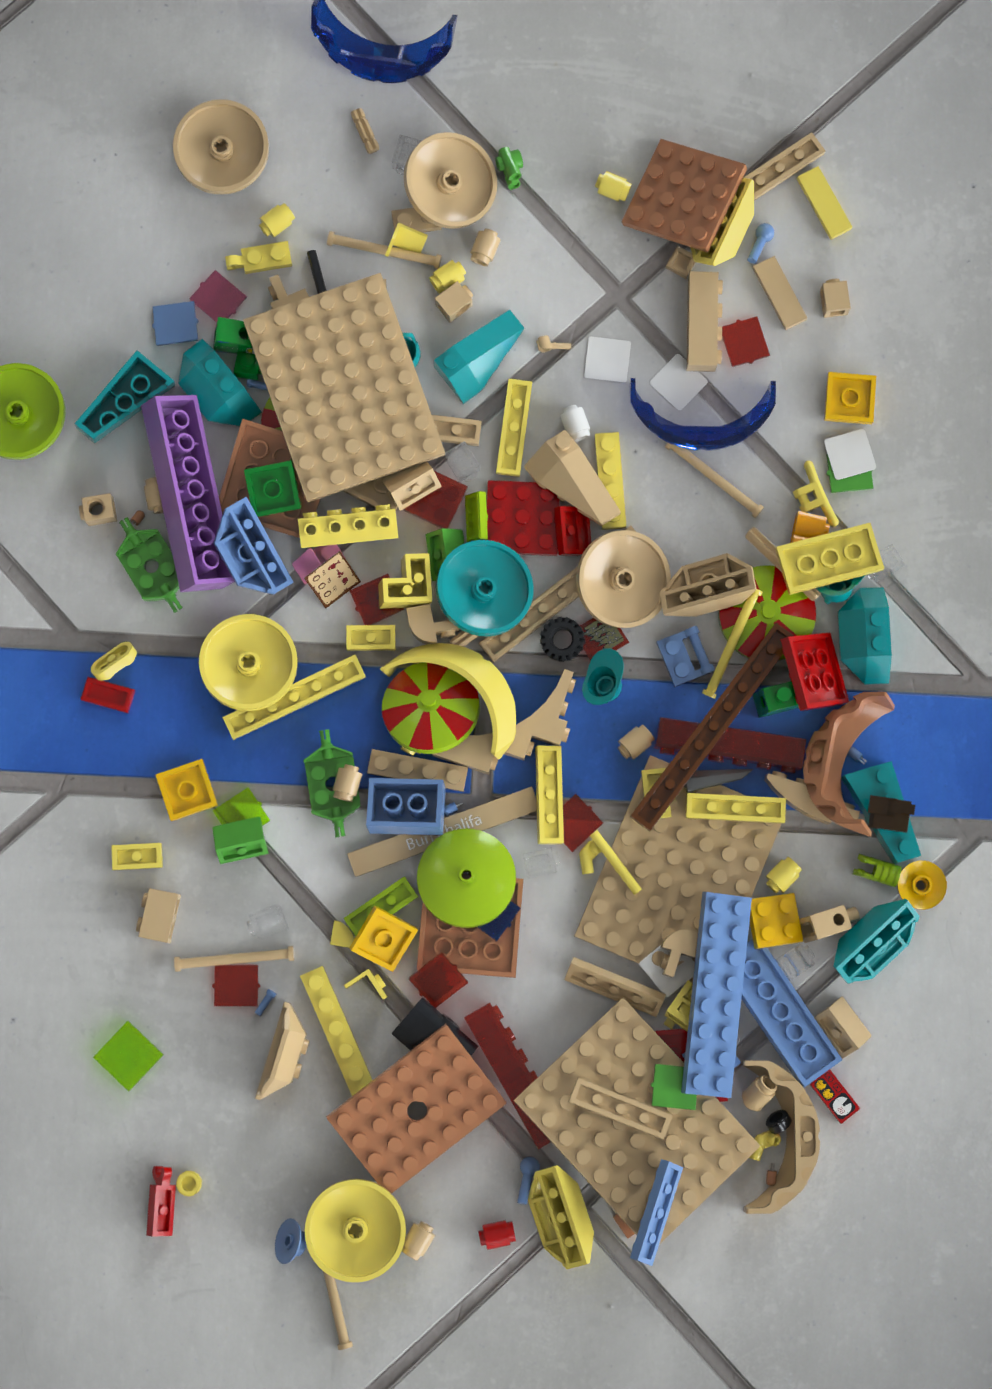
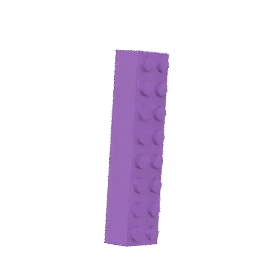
[141,395,235,592]

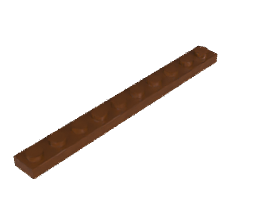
[630,623,794,832]

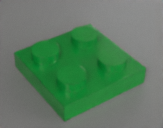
[244,460,302,517]

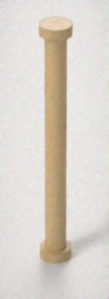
[327,231,442,269]
[665,436,764,518]
[174,946,294,972]
[323,1271,353,1350]

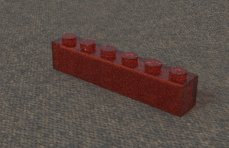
[654,717,806,774]
[464,1003,551,1150]

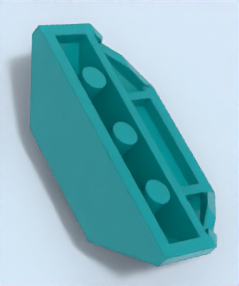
[178,339,262,427]
[837,587,892,685]
[833,899,920,984]

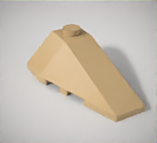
[524,430,621,526]

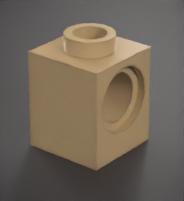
[820,279,851,318]
[435,281,473,323]
[79,493,117,526]

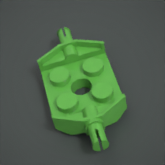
[116,517,183,613]
[304,729,361,838]

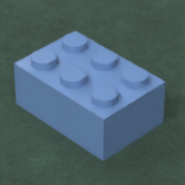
[366,778,446,835]

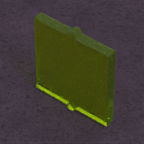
[212,787,270,826]

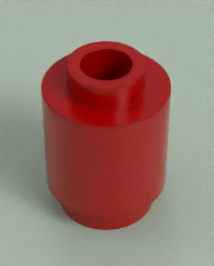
[478,1220,516,1250]

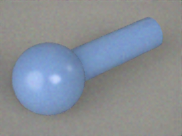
[747,223,774,264]
[517,1156,540,1205]

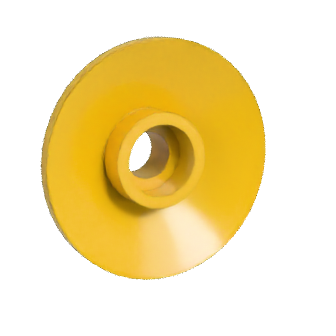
[897,860,947,910]

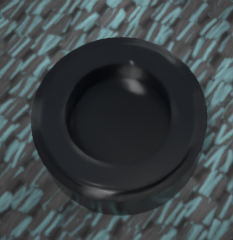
[766,1110,792,1134]

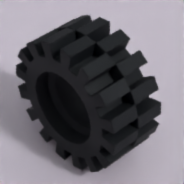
[540,617,585,662]

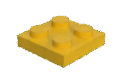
[824,372,876,425]
[155,759,218,822]
[749,893,803,949]
[349,905,418,972]

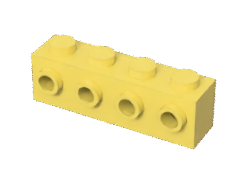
[298,504,398,548]

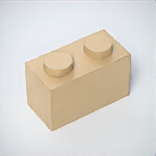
[136,888,181,944]

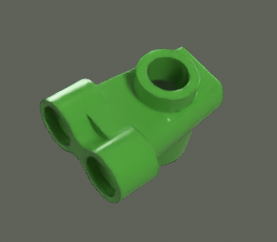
[495,147,523,190]

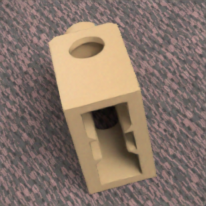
[799,905,860,943]

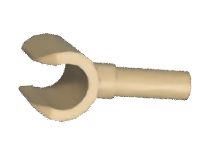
[536,335,571,353]

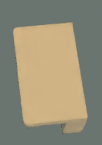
[382,462,442,511]
[814,997,871,1059]

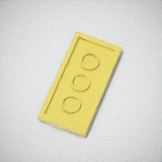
[775,523,884,595]

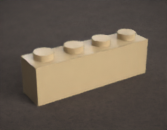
[686,271,723,372]

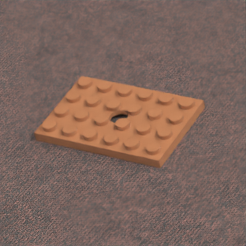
[326,1024,507,1194]

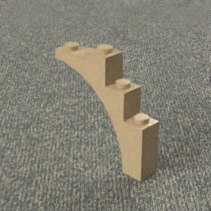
[433,669,576,775]

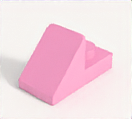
[292,544,346,585]

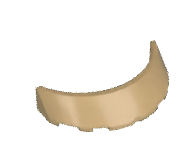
[741,1060,820,1214]

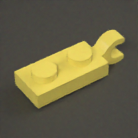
[225,241,292,274]

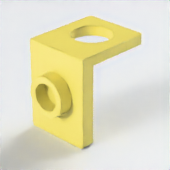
[385,223,428,257]
[344,969,388,1000]

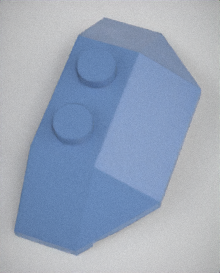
[213,497,294,595]

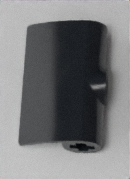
[392,997,479,1055]

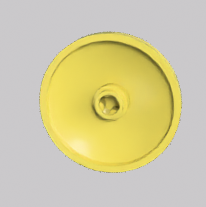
[199,614,298,711]
[305,1179,406,1282]

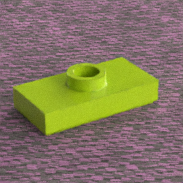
[465,491,488,542]

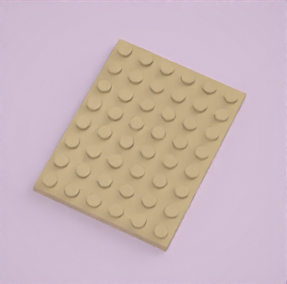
[243,273,445,503]
[574,755,782,983]
[513,998,760,1244]

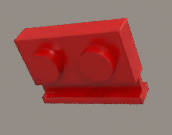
[554,506,592,556]

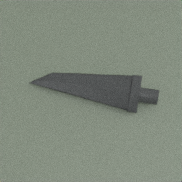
[684,769,753,793]

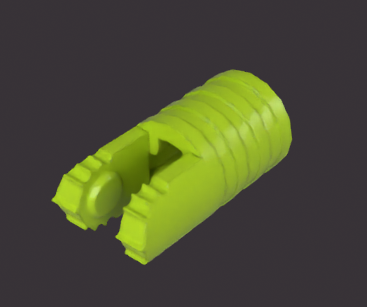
[852,853,902,887]

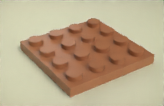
[621,139,747,252]
[219,419,321,538]
[417,874,524,978]

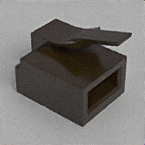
[868,795,915,833]

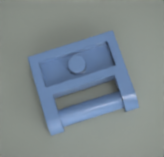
[656,626,715,687]

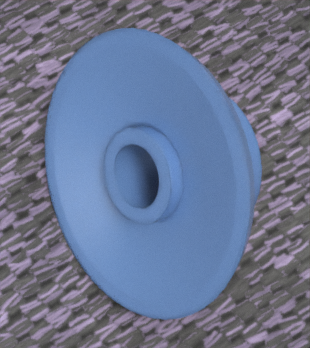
[275,1218,306,1264]

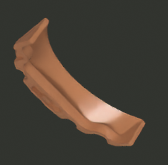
[803,692,895,837]

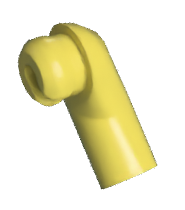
[579,840,601,875]
[749,1130,781,1161]

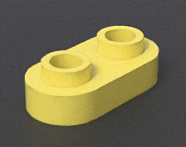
[91,642,137,681]

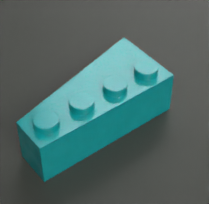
[74,350,175,443]
[841,761,921,864]

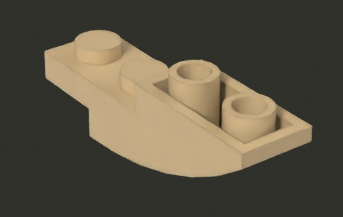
[764,771,860,825]

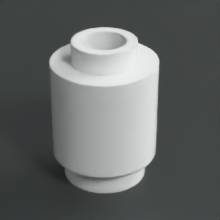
[560,405,590,442]

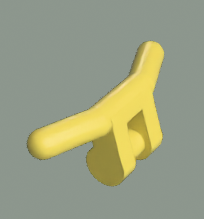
[793,460,839,527]

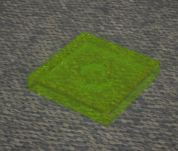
[93,1021,164,1092]

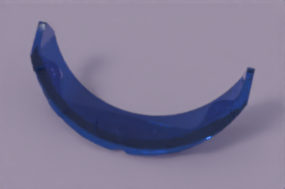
[311,0,458,83]
[629,378,776,451]

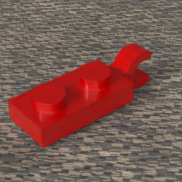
[146,1166,176,1237]

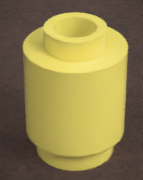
[595,171,632,202]
[259,203,295,238]
[429,260,466,294]
[766,857,802,893]

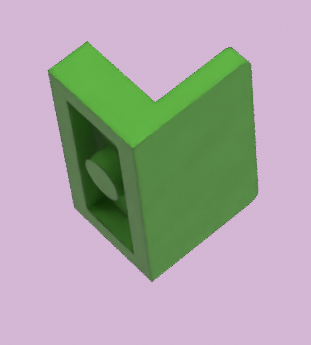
[425,528,465,581]
[212,817,269,864]

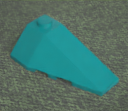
[434,310,524,404]

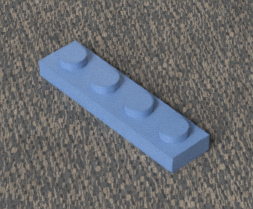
[630,1159,683,1266]

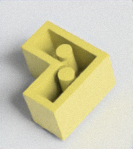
[378,553,432,609]

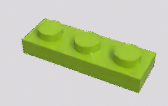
[343,876,418,936]

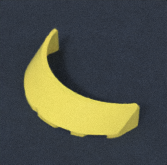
[380,643,516,759]

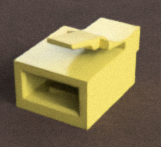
[664,981,693,1032]

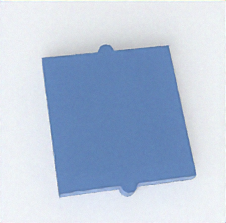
[152,301,199,346]

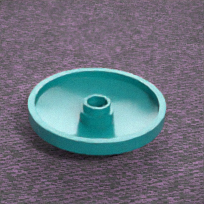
[436,540,534,636]

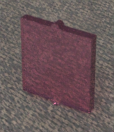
[189,270,247,323]

